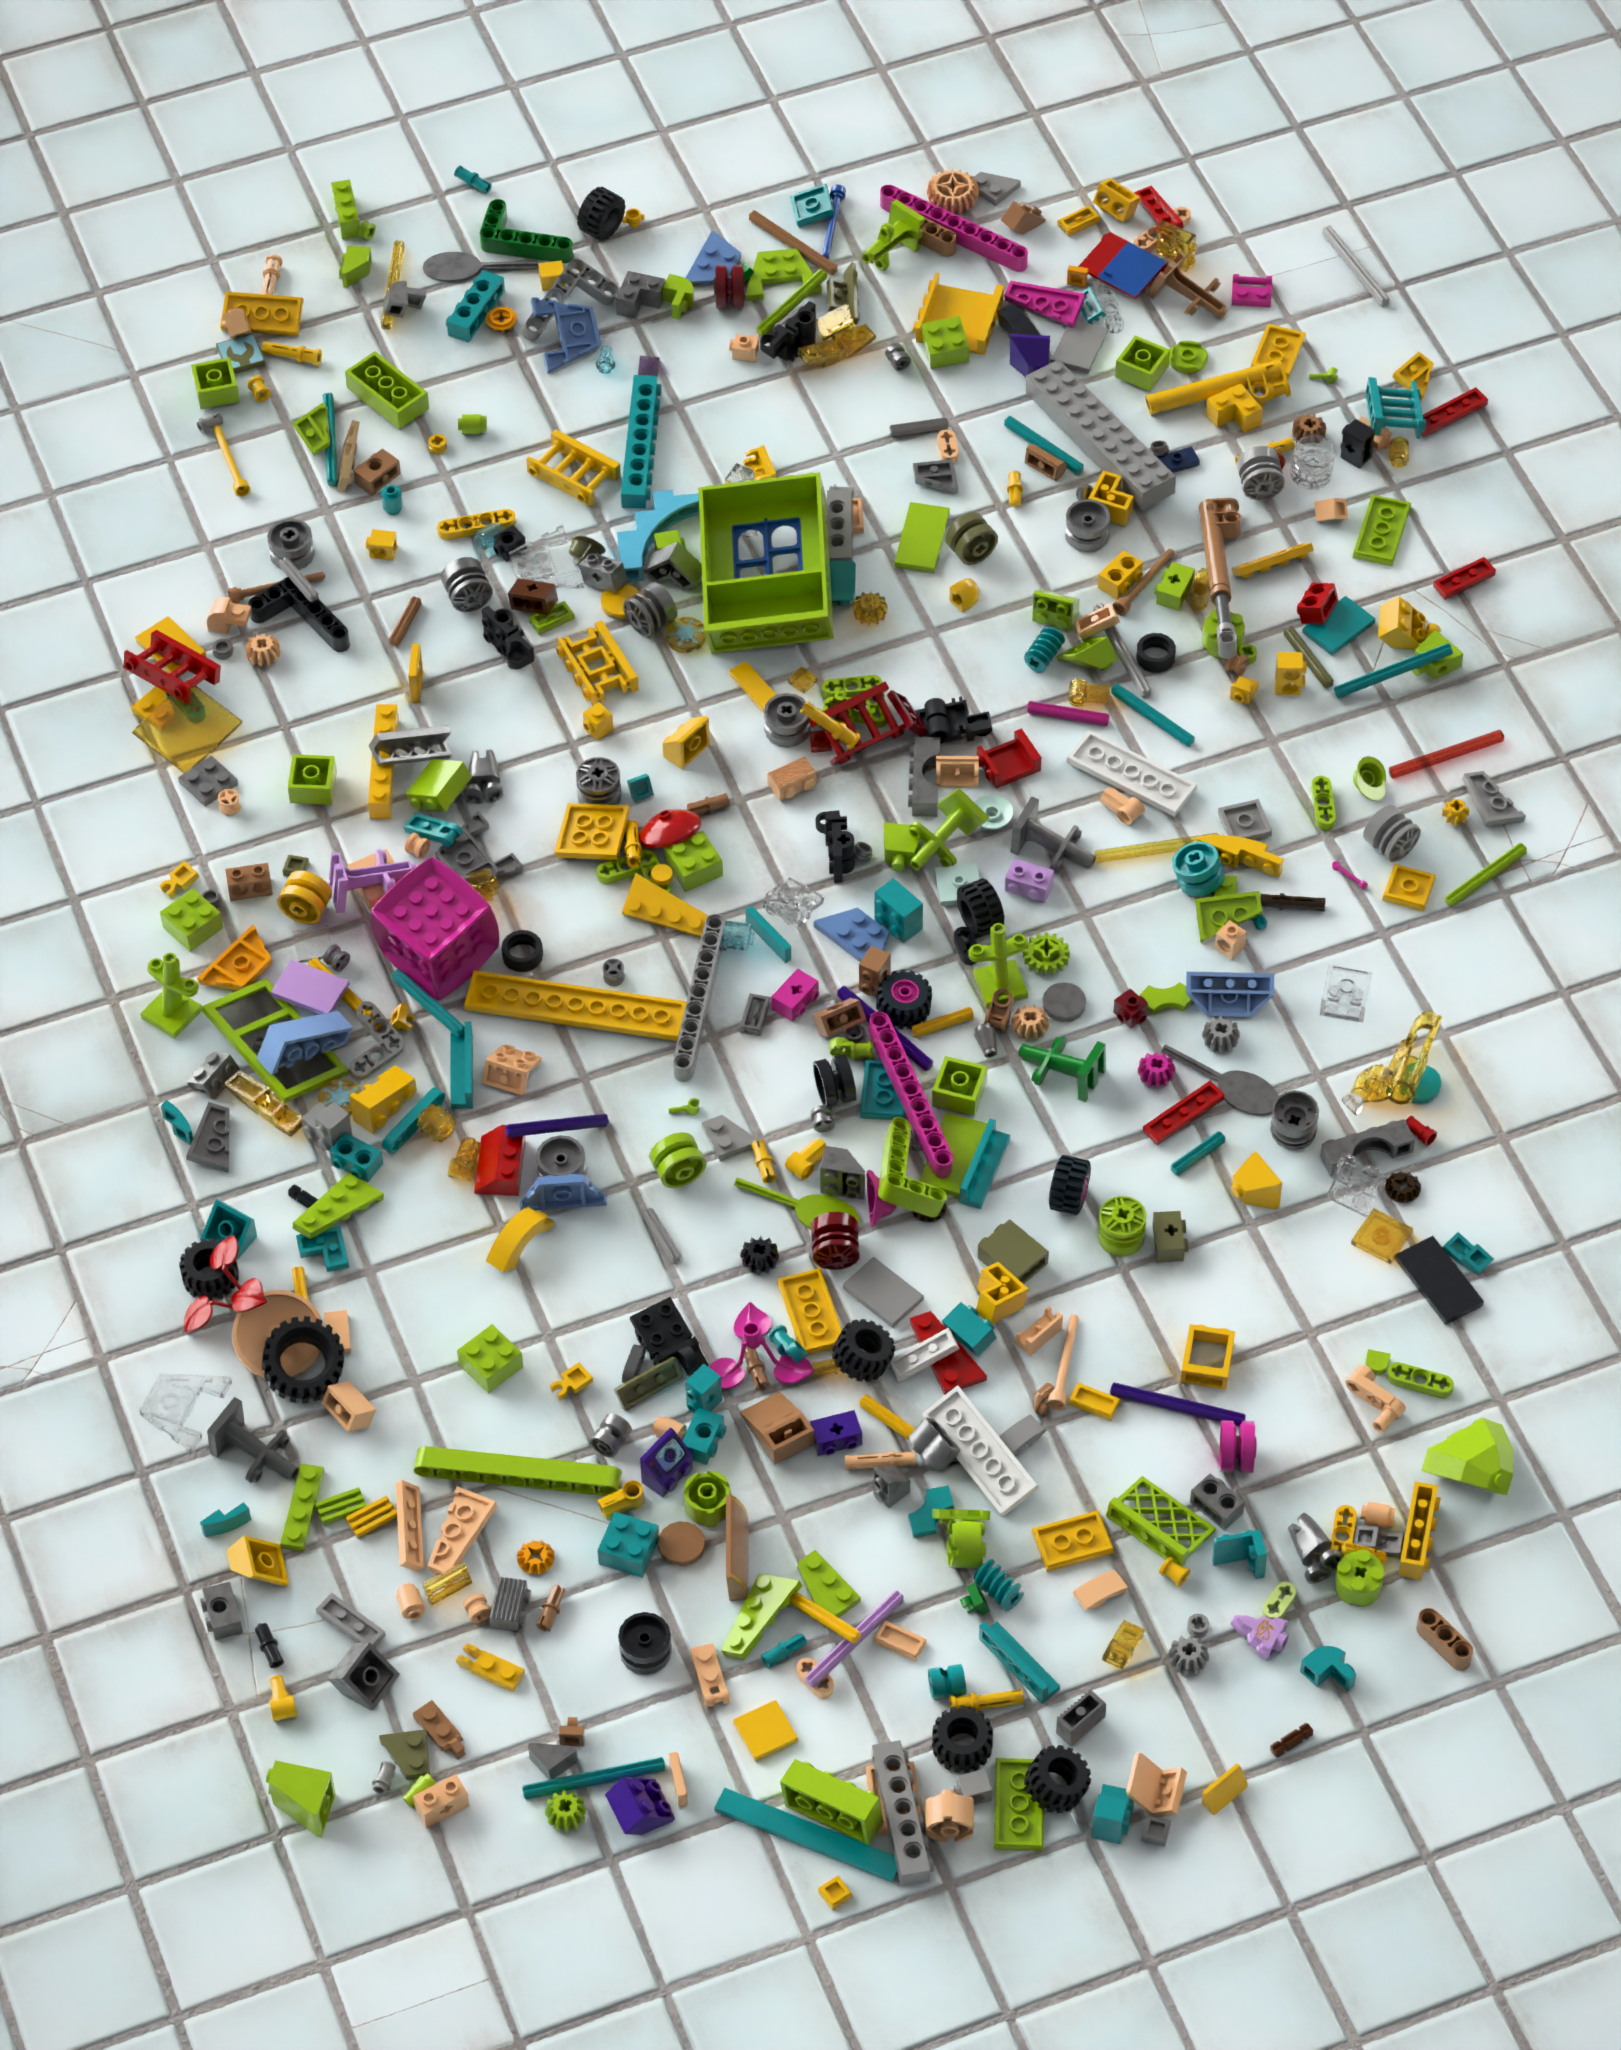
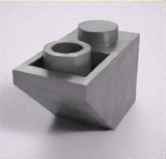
[873,1465,910,1508]

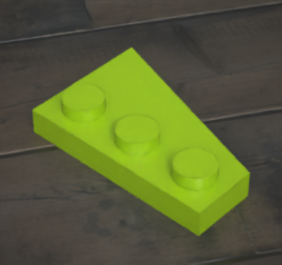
[1195,891,1262,943]
[797,1550,861,1629]

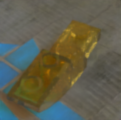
[798,324,876,368]

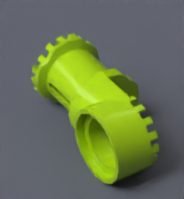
[829,1037,873,1061]

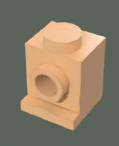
[729,334,760,363]

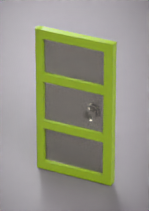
[202,978,349,1104]

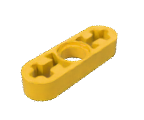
[1330,1505,1357,1558]

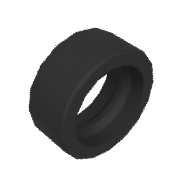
[1136,633,1176,673]
[501,930,543,972]

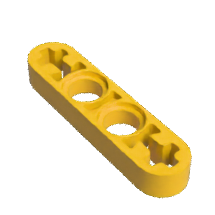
[437,509,516,540]

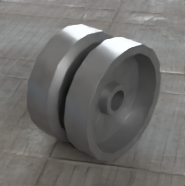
[1065,499,1111,552]
[267,519,315,570]
[764,693,810,747]
[536,1135,587,1177]

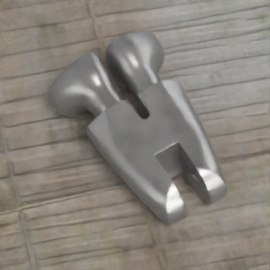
[464,749,504,804]
[1288,1513,1342,1584]

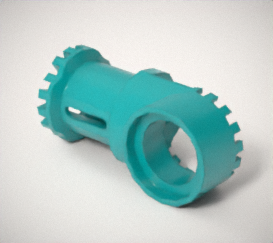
[768,1325,808,1363]

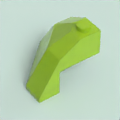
[1421,1418,1514,1496]

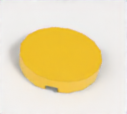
[601,584,640,619]

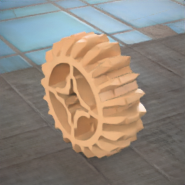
[927,169,979,214]

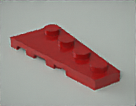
[910,1311,987,1395]

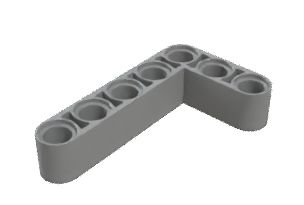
[523,259,618,341]

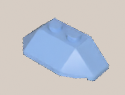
[1186,971,1275,1017]

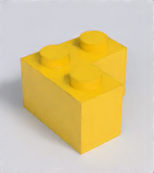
[1206,383,1263,433]
[1088,470,1134,526]
[976,1262,1029,1324]

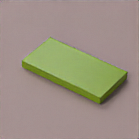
[1353,494,1411,567]
[894,502,950,573]
[919,1112,988,1198]
[994,1758,1044,1851]

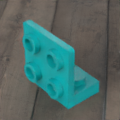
[1212,1530,1267,1579]

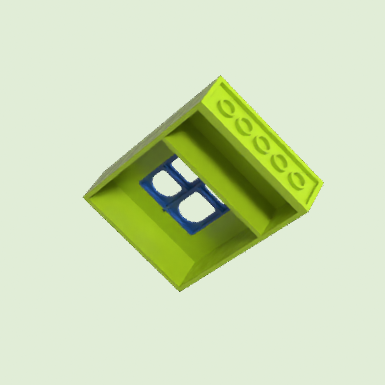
[698,472,834,654]

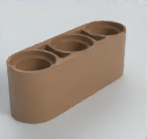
[918,215,956,257]
[1416,1608,1473,1671]

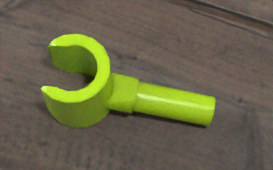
[1309,367,1338,384]
[668,1098,700,1116]

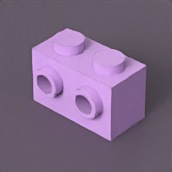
[1005,859,1054,903]

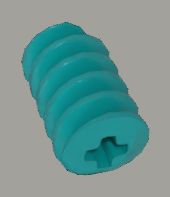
[1024,627,1065,673]
[973,1559,1024,1611]

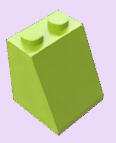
[266,1760,336,1838]

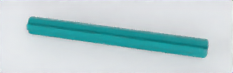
[322,392,338,486]
[1334,643,1453,698]
[522,1757,665,1799]

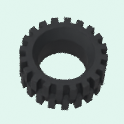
[262,1316,345,1403]

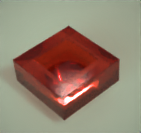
[809,730,832,753]

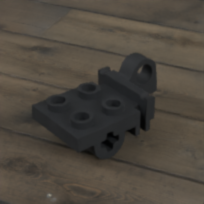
[760,301,816,362]
[482,606,535,670]
[915,696,992,744]
[815,810,855,883]
[630,1297,709,1376]

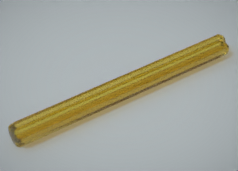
[381,240,405,330]
[1094,833,1219,863]

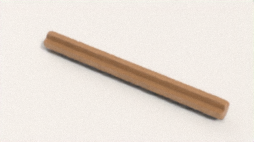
[749,210,838,275]

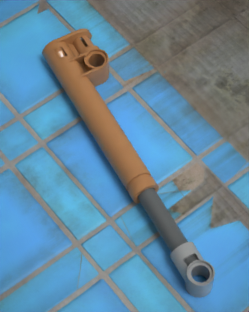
[1198,498,1241,659]

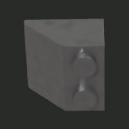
[328,1642,400,1710]

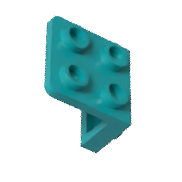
[830,561,856,606]

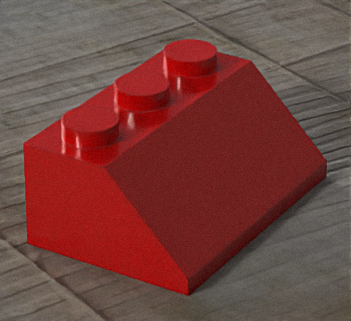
[474,1125,526,1196]

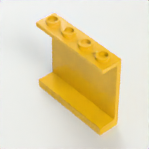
[913,273,1004,355]

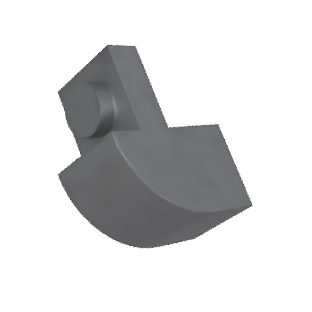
[383,281,426,318]

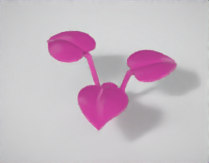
[709,1302,813,1389]

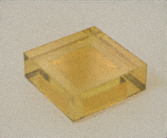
[788,667,817,694]

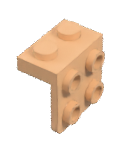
[1126,1753,1187,1818]

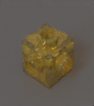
[466,868,499,902]

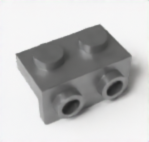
[187,1052,240,1099]

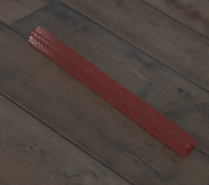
[1388,730,1504,779]

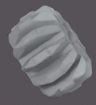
[1202,1015,1240,1054]
[1168,1634,1209,1677]

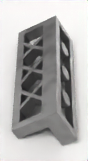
[368,725,452,766]

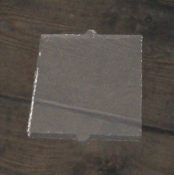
[293,925,332,963]

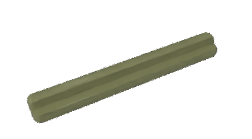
[1283,626,1334,689]

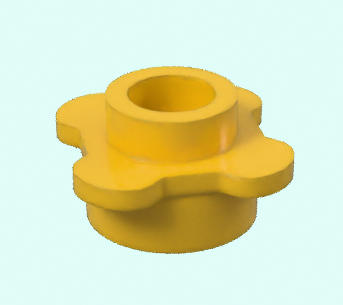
[622,208,645,227]

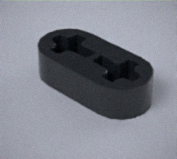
[954,926,978,965]

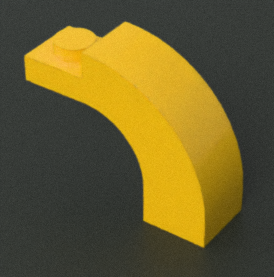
[486,1207,554,1272]

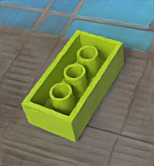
[345,351,429,430]
[780,1759,884,1845]

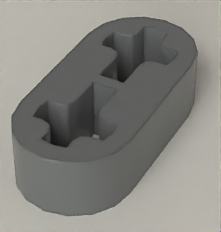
[622,1344,646,1383]

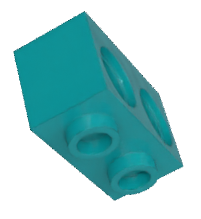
[330,1132,383,1182]

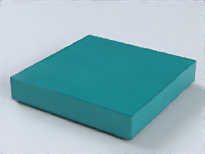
[790,183,835,227]

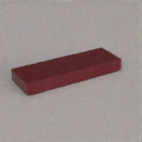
[887,690,927,737]

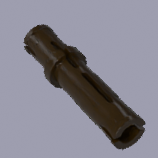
[1260,893,1325,911]

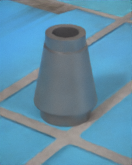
[974,1023,997,1058]

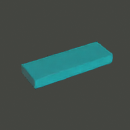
[745,906,791,963]

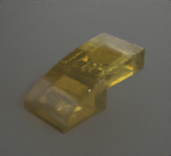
[1102,1620,1146,1670]

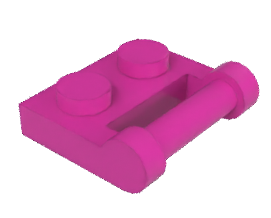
[1231,274,1272,307]

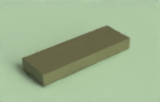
[614,1356,684,1410]

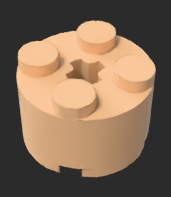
[925,1790,974,1842]

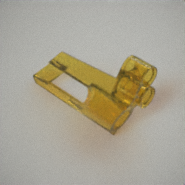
[1351,1011,1442,1105]

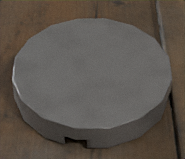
[1042,982,1086,1022]

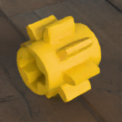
[1442,799,1470,826]

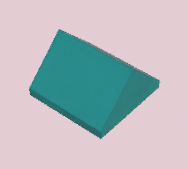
[200,1199,257,1260]

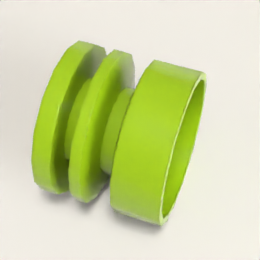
[1098,1196,1147,1257]

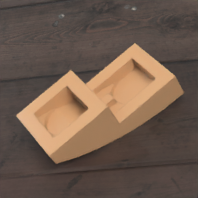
[1072,1570,1128,1611]

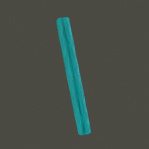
[1004,416,1084,474]
[1111,683,1195,747]
[392,969,465,1037]

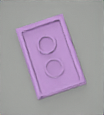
[271,959,350,1014]

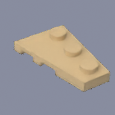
[337,420,360,492]

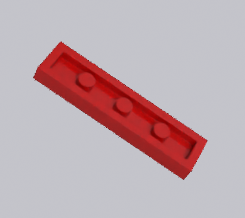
[1134,186,1184,235]
[1421,387,1488,438]
[1143,1081,1225,1145]

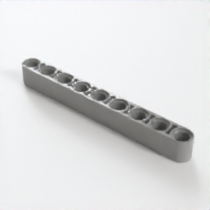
[673,914,725,1082]

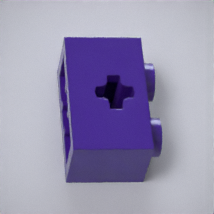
[810,1410,862,1456]

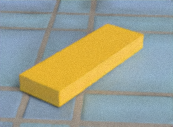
[729,661,777,713]

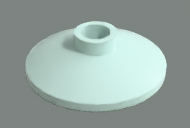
[974,795,1013,830]

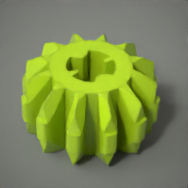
[545,1790,587,1833]

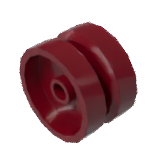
[714,265,744,308]

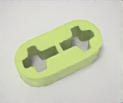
[1262,1582,1296,1619]

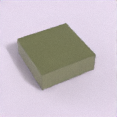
[282,855,309,877]

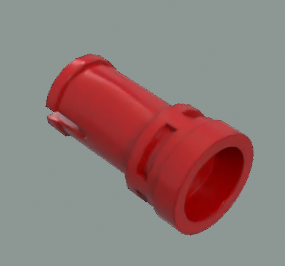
[1405,1116,1437,1146]

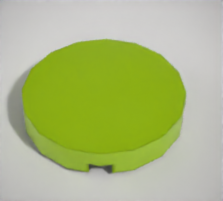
[1169,340,1208,374]

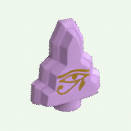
[1231,1615,1289,1660]

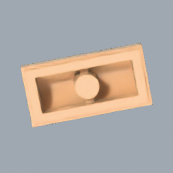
[1074,604,1120,641]

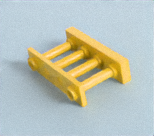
[526,429,621,507]

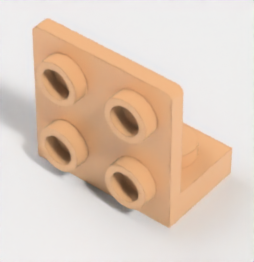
[482,1045,542,1096]

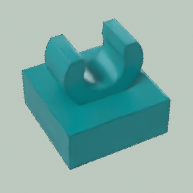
[627,774,654,802]

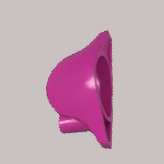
[866,1170,897,1227]

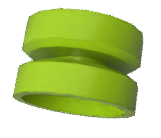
[649,1132,707,1188]

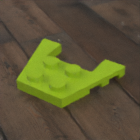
[746,248,822,301]

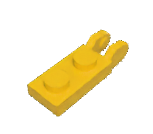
[455,1643,525,1692]

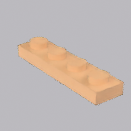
[396,1480,424,1572]

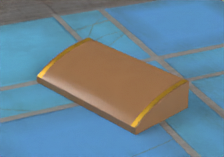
[726,1494,748,1601]

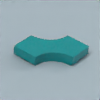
[908,1485,954,1538]

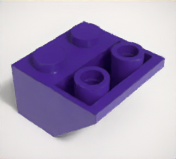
[605,1777,675,1835]

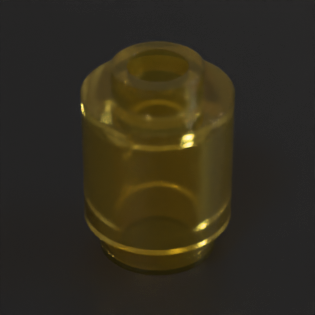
[1389,437,1409,467]

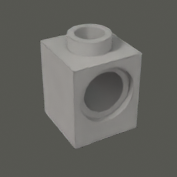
[954,1769,992,1805]

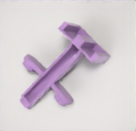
[328,849,416,913]

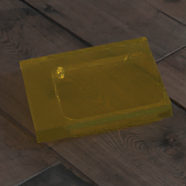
[816,304,855,341]

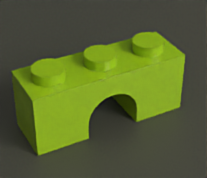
[331,179,360,239]

